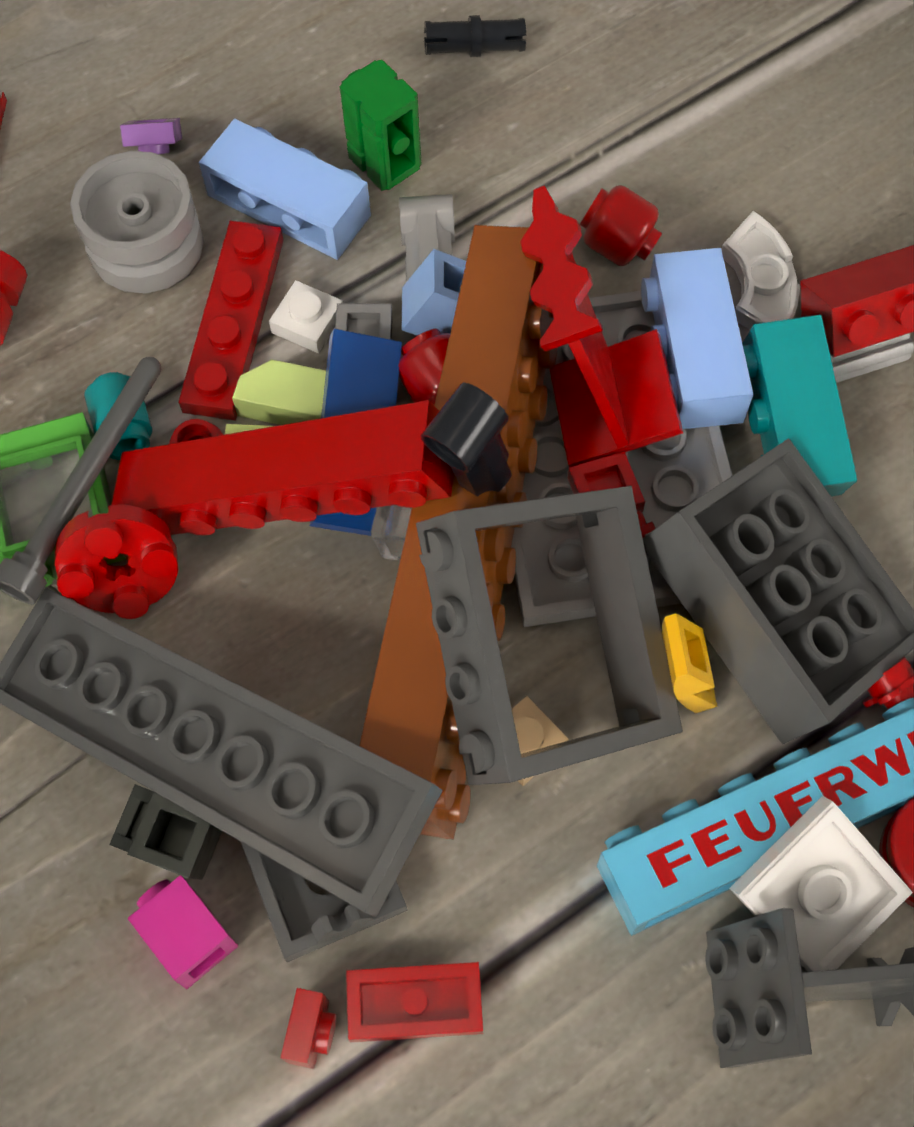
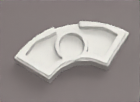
[721,211,800,330]

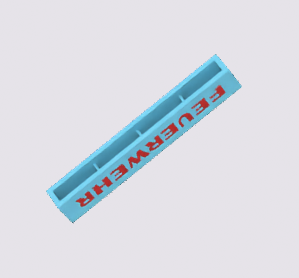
[597,698,914,936]

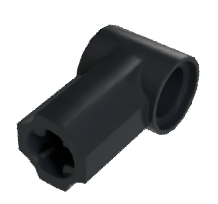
[420,382,512,497]

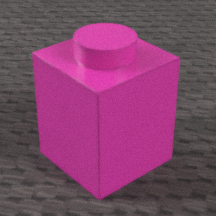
[127,875,238,990]

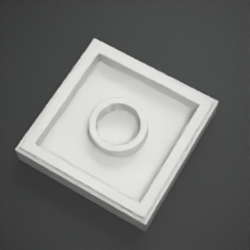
[729,796,913,972]

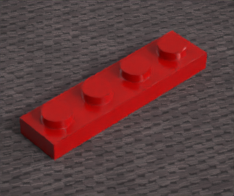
[178,220,284,421]

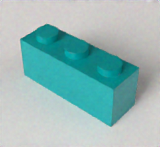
[742,315,858,497]

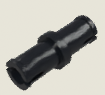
[424,15,526,57]

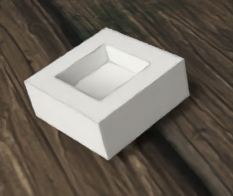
[269,280,343,354]

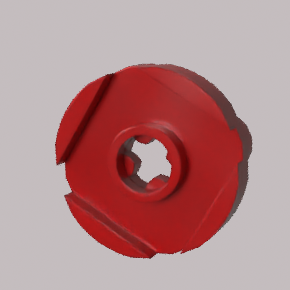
[55,504,179,619]

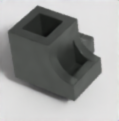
[109,784,222,880]

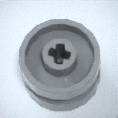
[70,151,204,294]

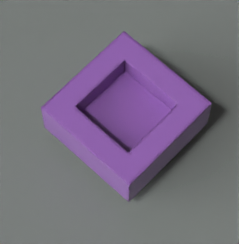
[120,118,182,154]

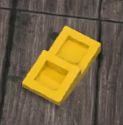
[662,613,718,713]

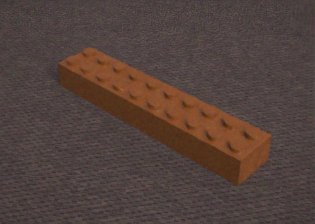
[359,225,557,840]

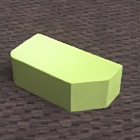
[232,359,326,425]

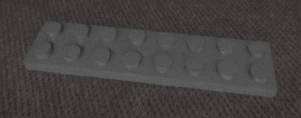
[0,588,443,917]

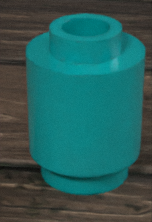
[84,372,153,460]

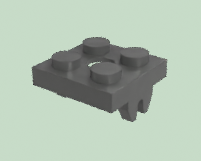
[241,842,408,962]

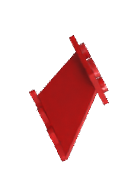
[520,185,683,467]

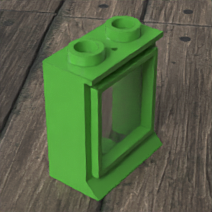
[0,412,126,587]

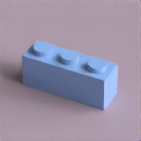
[199,118,371,260]
[641,248,753,429]

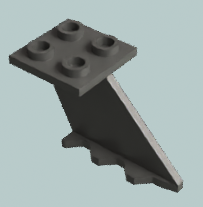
[705,908,914,1068]

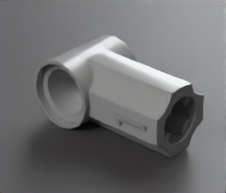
[399,194,455,282]

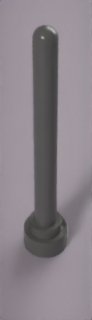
[0,357,161,605]

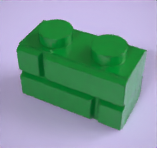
[340,60,421,191]

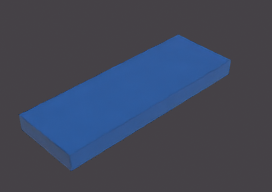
[309,329,402,537]

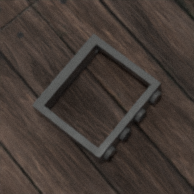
[416,486,683,785]

